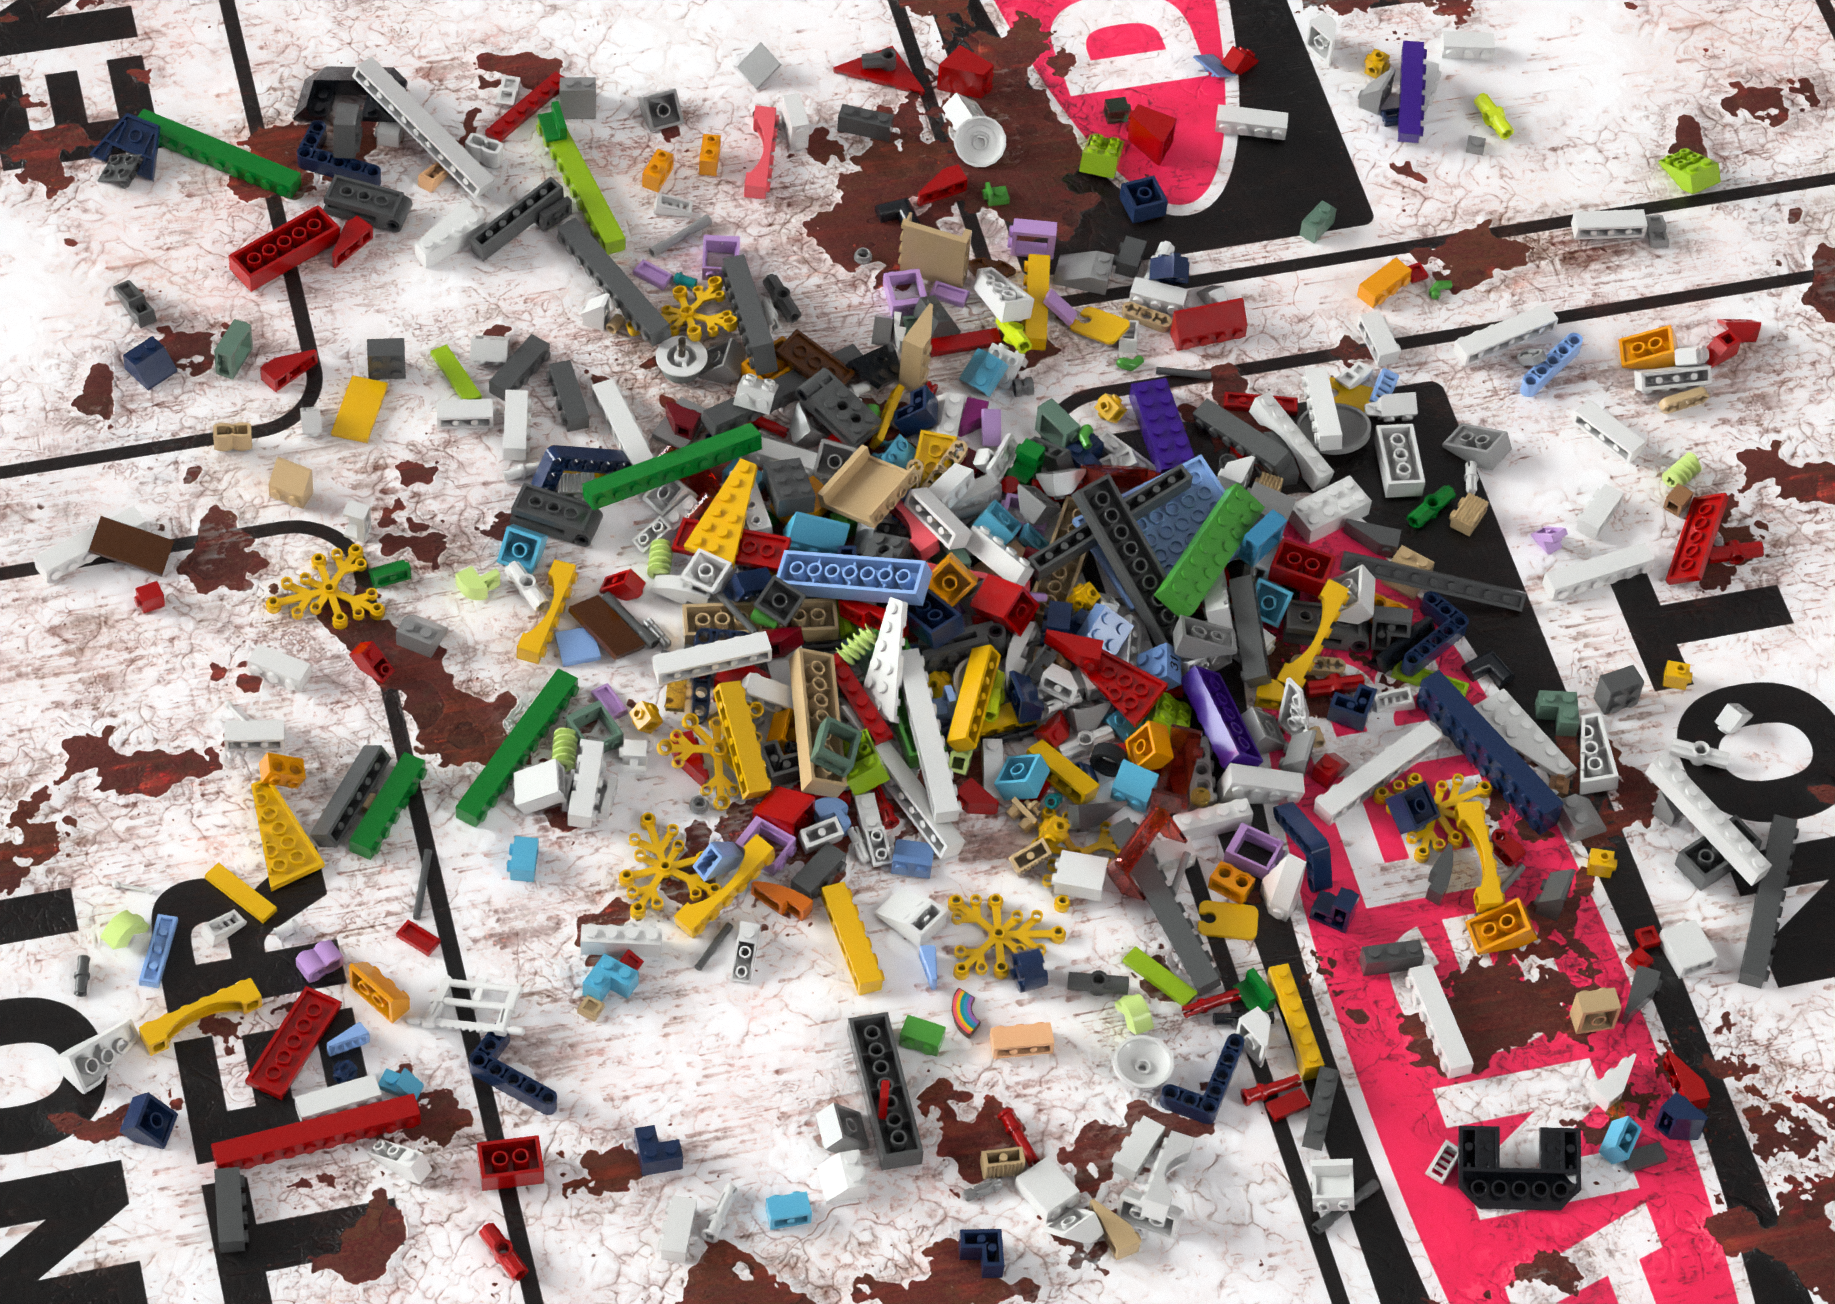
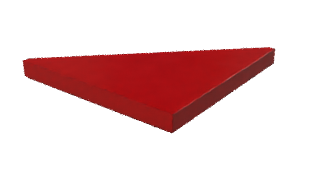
[833,45,925,96]

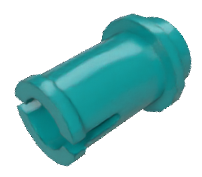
[673,272,698,290]
[1044,793,1063,809]

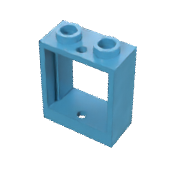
[1238,509,1288,568]

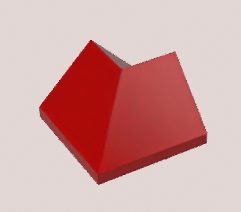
[1717,319,1761,344]

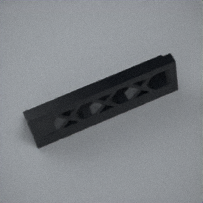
[1367,616,1435,674]

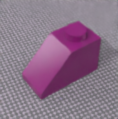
[958,397,989,437]

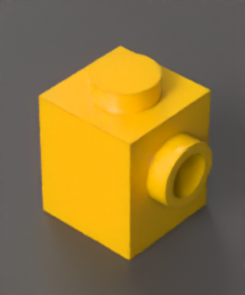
[1663,660,1693,690]
[1587,848,1617,878]

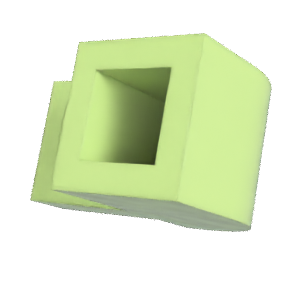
[455,566,500,600]
[948,749,974,776]
[101,910,150,950]
[1114,993,1154,1035]

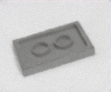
[652,397,706,449]

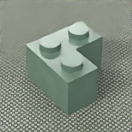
[1535,690,1580,737]

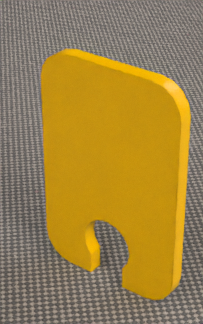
[1070,307,1130,345]
[1329,377,1378,417]
[1197,900,1258,941]

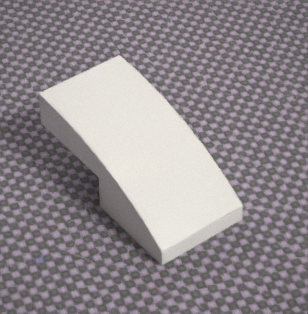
[496,75,521,107]
[893,311,906,353]
[1335,361,1373,390]
[1099,447,1139,477]

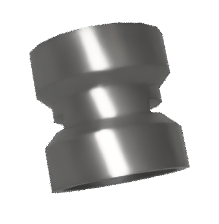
[1012,377,1035,397]

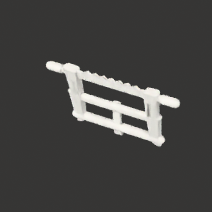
[406,975,526,1037]

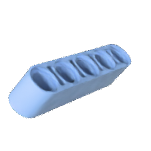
[1520,332,1583,397]

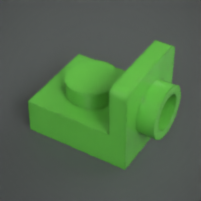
[982,182,1010,207]

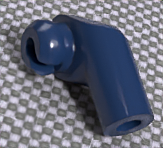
[1074,762,1099,783]

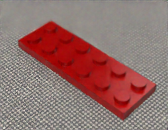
[1665,492,1729,585]
[672,517,792,572]
[245,986,342,1100]

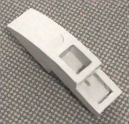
[631,494,704,554]
[649,574,722,604]
[1004,621,1037,698]
[854,793,892,867]

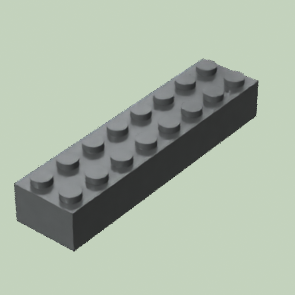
[721,254,778,376]
[847,1012,924,1171]

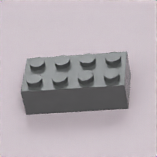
[1674,815,1762,891]

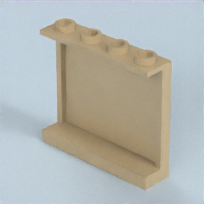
[898,212,972,289]
[817,445,919,528]

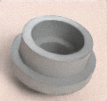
[854,248,872,265]
[689,795,709,814]

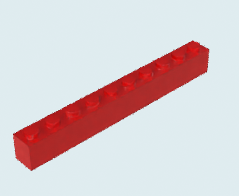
[211,1093,421,1170]

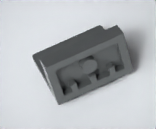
[535,196,572,231]

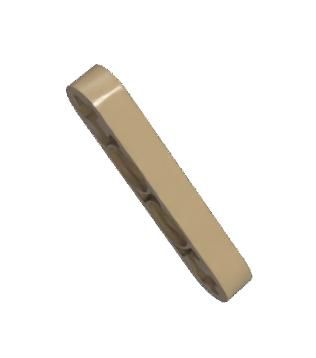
[921,440,968,488]

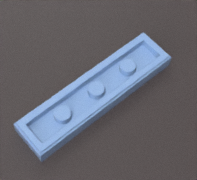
[139,914,178,988]

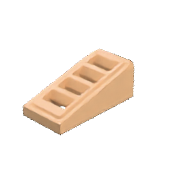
[417,162,449,193]

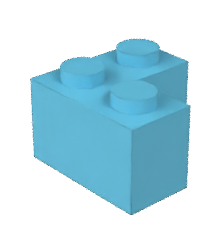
[582,953,639,1002]

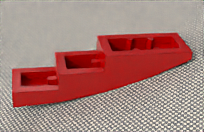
[838,599,909,638]

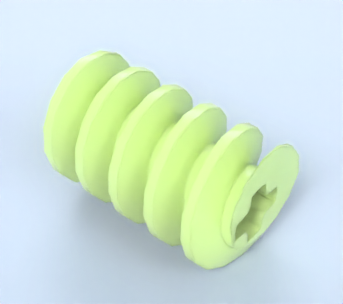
[1662,452,1702,488]
[647,539,674,579]
[836,623,877,665]
[551,728,578,772]

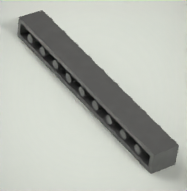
[557,217,671,347]
[701,344,863,436]
[1028,463,1193,582]
[1738,814,1799,989]
[1108,817,1222,996]

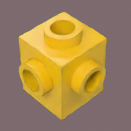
[1364,49,1391,79]
[1094,393,1128,424]
[1066,581,1101,613]
[927,671,955,699]
[629,701,663,734]
[1037,814,1071,849]

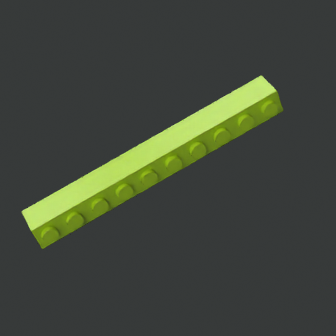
[536,120,626,255]

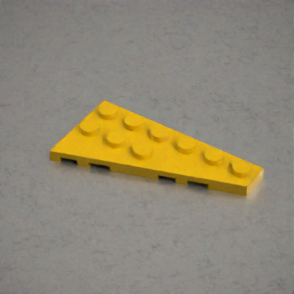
[684,458,758,570]
[251,780,325,892]

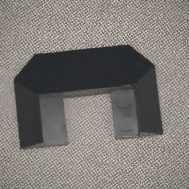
[293,66,408,122]
[1458,1126,1581,1210]

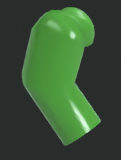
[1429,280,1452,299]
[1116,355,1144,371]
[1077,424,1093,449]

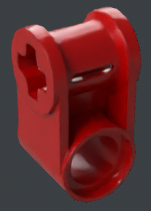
[1489,829,1526,867]

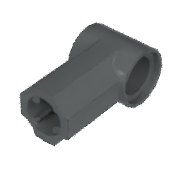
[862,48,896,71]

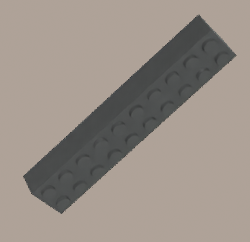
[1071,473,1190,647]

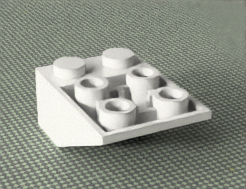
[874,888,947,948]

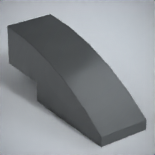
[113,280,157,328]
[1425,843,1453,906]

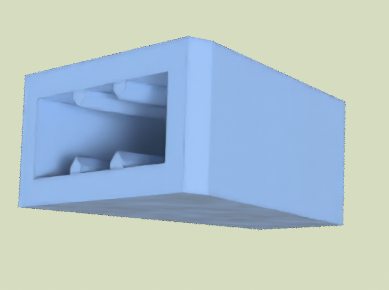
[692,841,744,881]

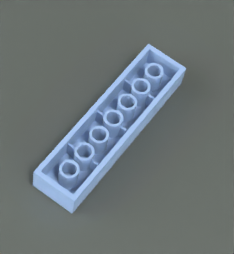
[777,550,933,606]

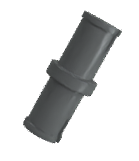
[74,955,91,997]

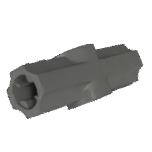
[763,273,801,323]
[1067,970,1129,996]

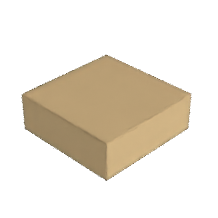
[577,995,605,1022]

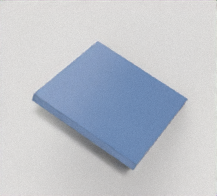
[1193,54,1237,78]

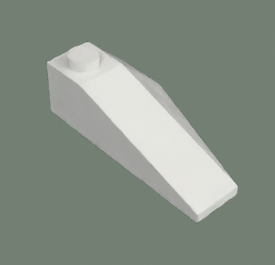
[1277,677,1309,737]
[1260,853,1307,922]
[55,1019,139,1094]

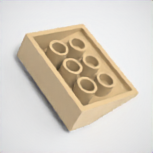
[899,303,933,392]

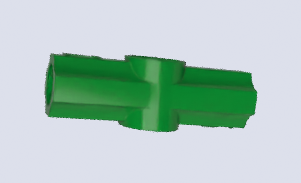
[1407,485,1456,529]

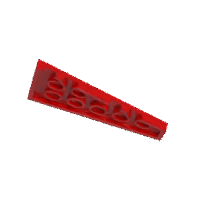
[1070,633,1168,728]

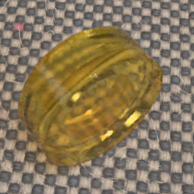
[1190,787,1211,807]

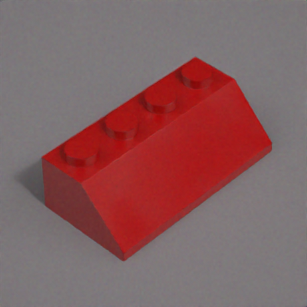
[1170,297,1248,351]

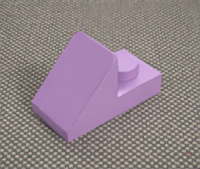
[1531,526,1568,554]

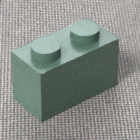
[1300,200,1337,244]

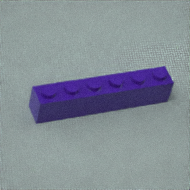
[1397,40,1427,143]

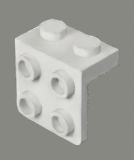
[988,343,1029,390]
[733,373,779,415]

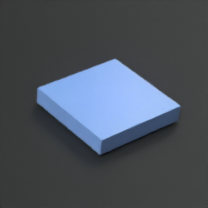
[554,627,601,667]

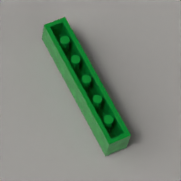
[349,752,427,860]

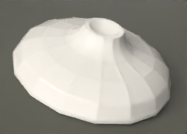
[954,116,1006,167]

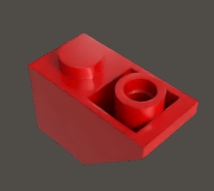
[1221,46,1259,75]
[1704,329,1741,368]
[349,641,395,683]

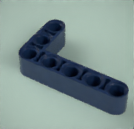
[297,120,381,186]
[531,445,632,492]
[1400,591,1469,677]
[690,628,750,724]
[1273,802,1333,893]
[470,1023,557,1115]
[1160,1033,1245,1124]

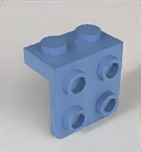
[891,839,934,879]

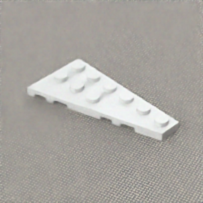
[863,597,908,724]
[1474,688,1577,778]

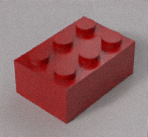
[1268,538,1336,597]
[477,1135,544,1191]

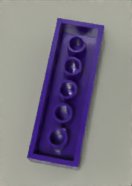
[1129,378,1195,476]
[1181,665,1264,769]

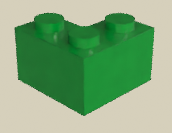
[1004,438,1046,486]

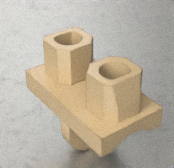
[1006,797,1041,834]

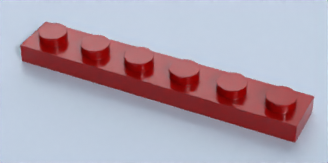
[485,71,564,142]
[834,652,893,746]

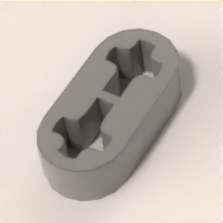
[1517,349,1547,366]

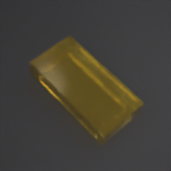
[665,679,687,712]

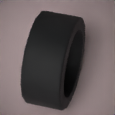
[1089,742,1129,777]

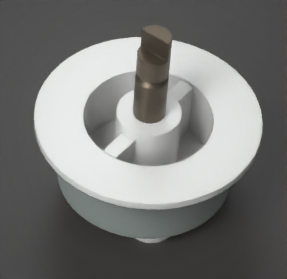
[656,336,708,383]

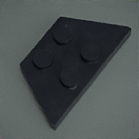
[845,342,900,389]

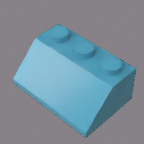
[783,511,850,554]

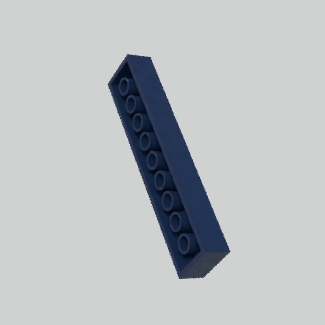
[1416,670,1564,835]

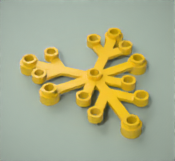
[626,276,738,342]
[266,544,385,630]
[657,702,764,811]
[1373,773,1492,863]
[1031,807,1123,913]
[619,812,722,920]
[948,894,1066,980]

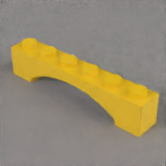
[517,559,579,665]
[1276,579,1350,688]
[1454,801,1505,914]
[674,834,775,938]
[1266,963,1325,1081]
[139,978,262,1056]

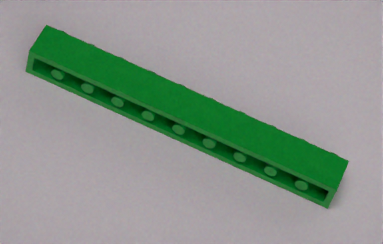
[137,109,302,199]
[582,423,762,510]
[455,668,579,828]

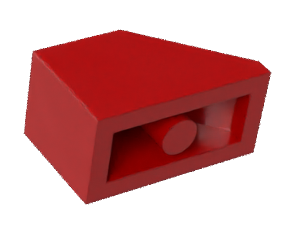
[599,569,646,601]
[1033,710,1070,748]
[1311,753,1350,789]
[956,778,999,815]

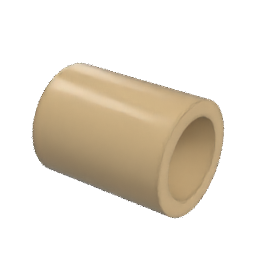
[606,314,626,334]
[1309,726,1326,748]
[360,792,377,814]

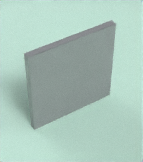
[737,42,782,90]

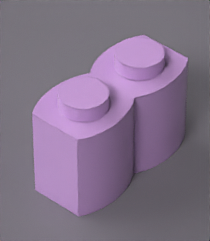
[296,940,344,983]

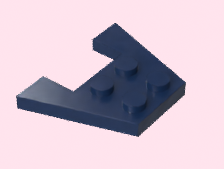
[89,113,161,182]

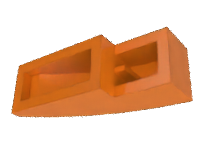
[751,881,813,921]

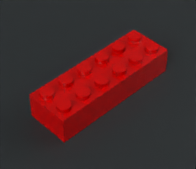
[228,205,340,292]

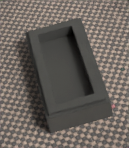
[1624,1142,1668,1173]

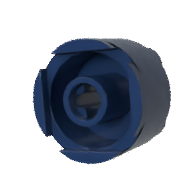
[1009,948,1048,993]

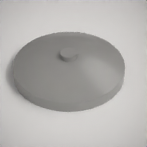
[1297,403,1371,455]

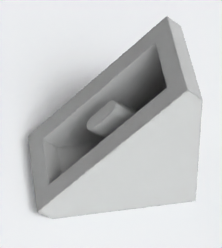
[1196,285,1228,305]
[871,314,894,346]

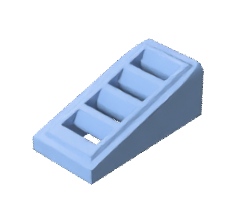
[1369,368,1399,402]
[919,945,937,990]
[327,1022,370,1056]

